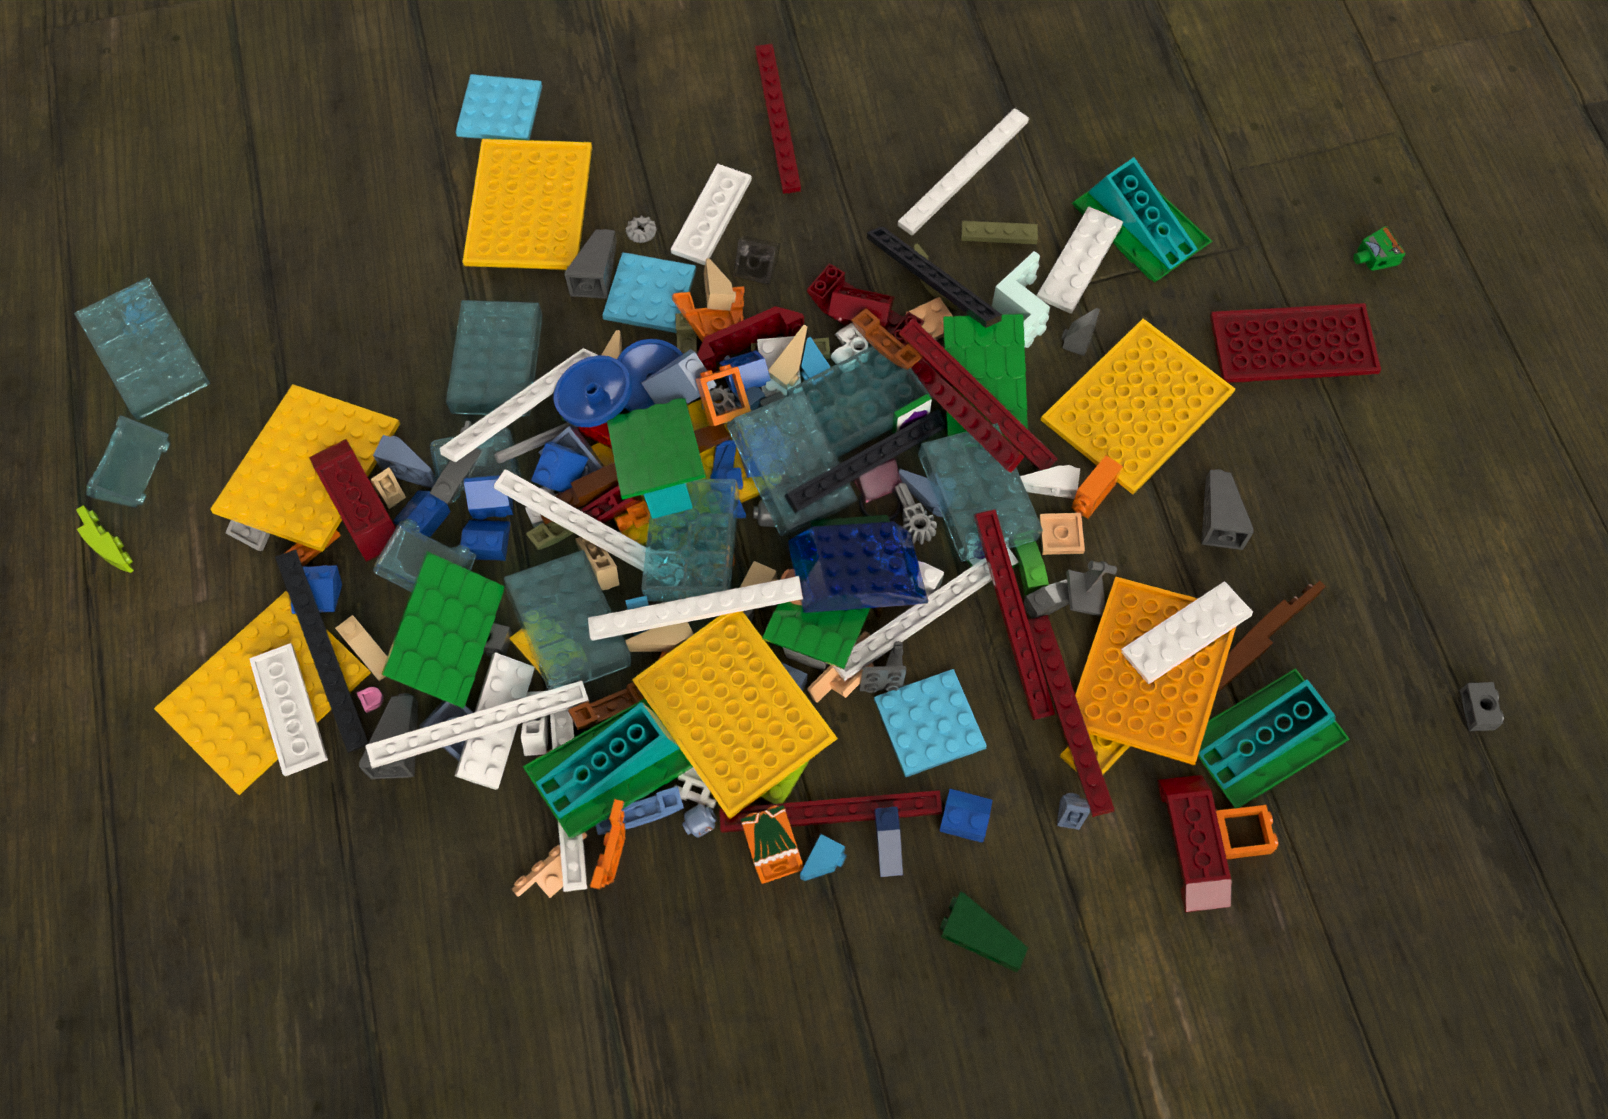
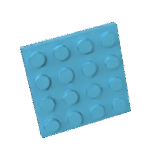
[456,74,542,141]
[602,252,696,333]
[874,669,987,778]

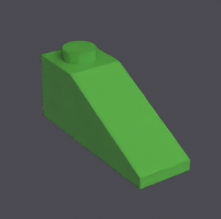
[1013,536,1049,596]

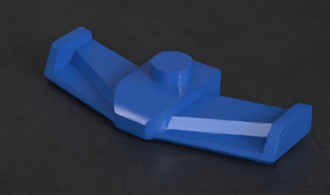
[710,440,746,519]

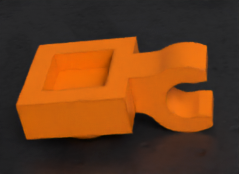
[616,500,654,532]

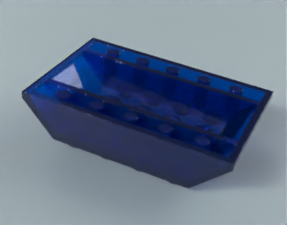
[788,522,929,613]

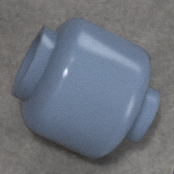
[682,804,717,837]

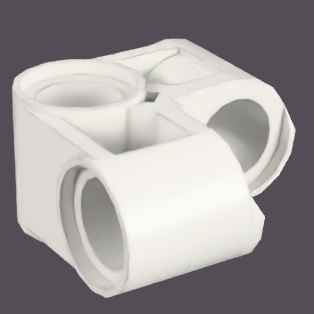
[831,323,868,373]

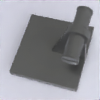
[1066,560,1117,617]
[859,641,907,693]

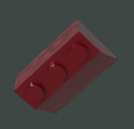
[829,285,895,327]

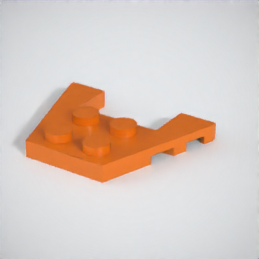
[672,286,744,342]
[590,799,626,889]

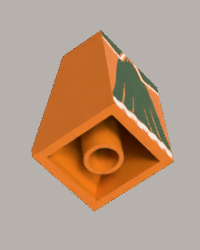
[741,805,804,884]

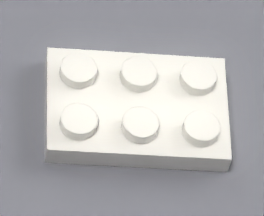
[757,336,802,398]

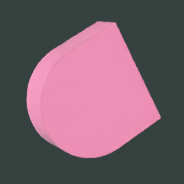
[357,687,383,713]

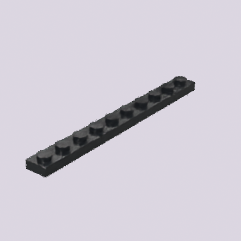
[867,226,1002,328]
[784,409,947,514]
[275,549,369,753]

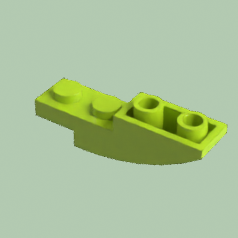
[76,505,134,573]

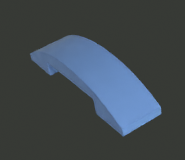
[596,786,684,835]

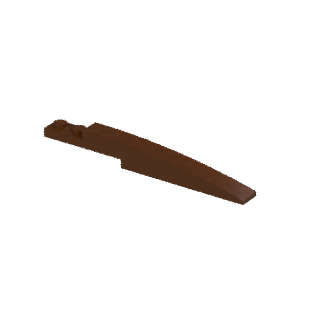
[540,423,731,525]
[1216,581,1326,694]

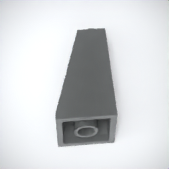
[565,229,617,299]
[1202,469,1253,550]
[359,693,418,779]

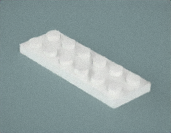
[671,164,752,265]
[1037,207,1123,314]
[1121,581,1253,684]
[249,643,328,776]
[455,652,535,790]

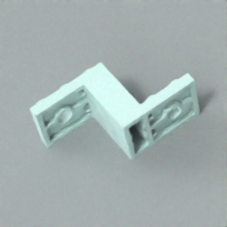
[992,251,1050,348]

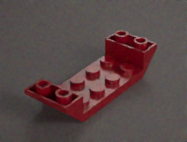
[807,263,924,346]
[697,306,804,373]
[309,439,404,562]
[1157,775,1231,913]

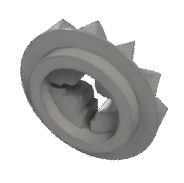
[626,215,656,243]

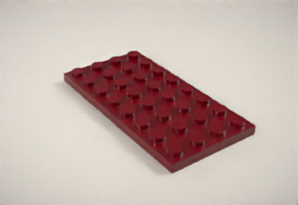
[1210,303,1381,383]

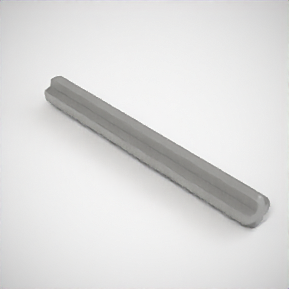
[494,422,579,463]

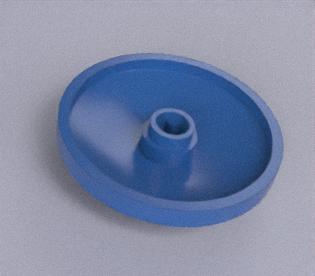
[617,339,683,412]
[554,355,632,427]

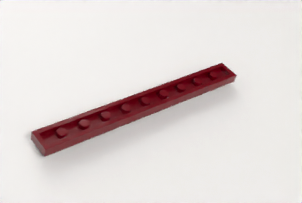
[755,44,801,194]
[899,319,1058,471]
[905,357,1024,473]
[974,509,1055,720]
[1028,615,1114,817]
[719,790,942,833]

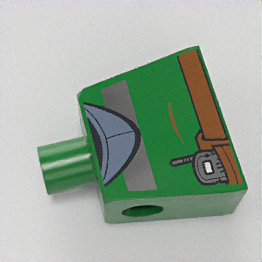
[1353,226,1406,271]

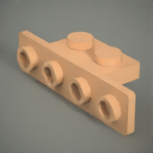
[807,631,874,702]
[512,832,587,898]

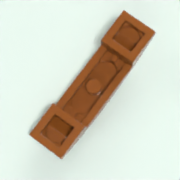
[852,308,922,370]
[568,682,644,729]

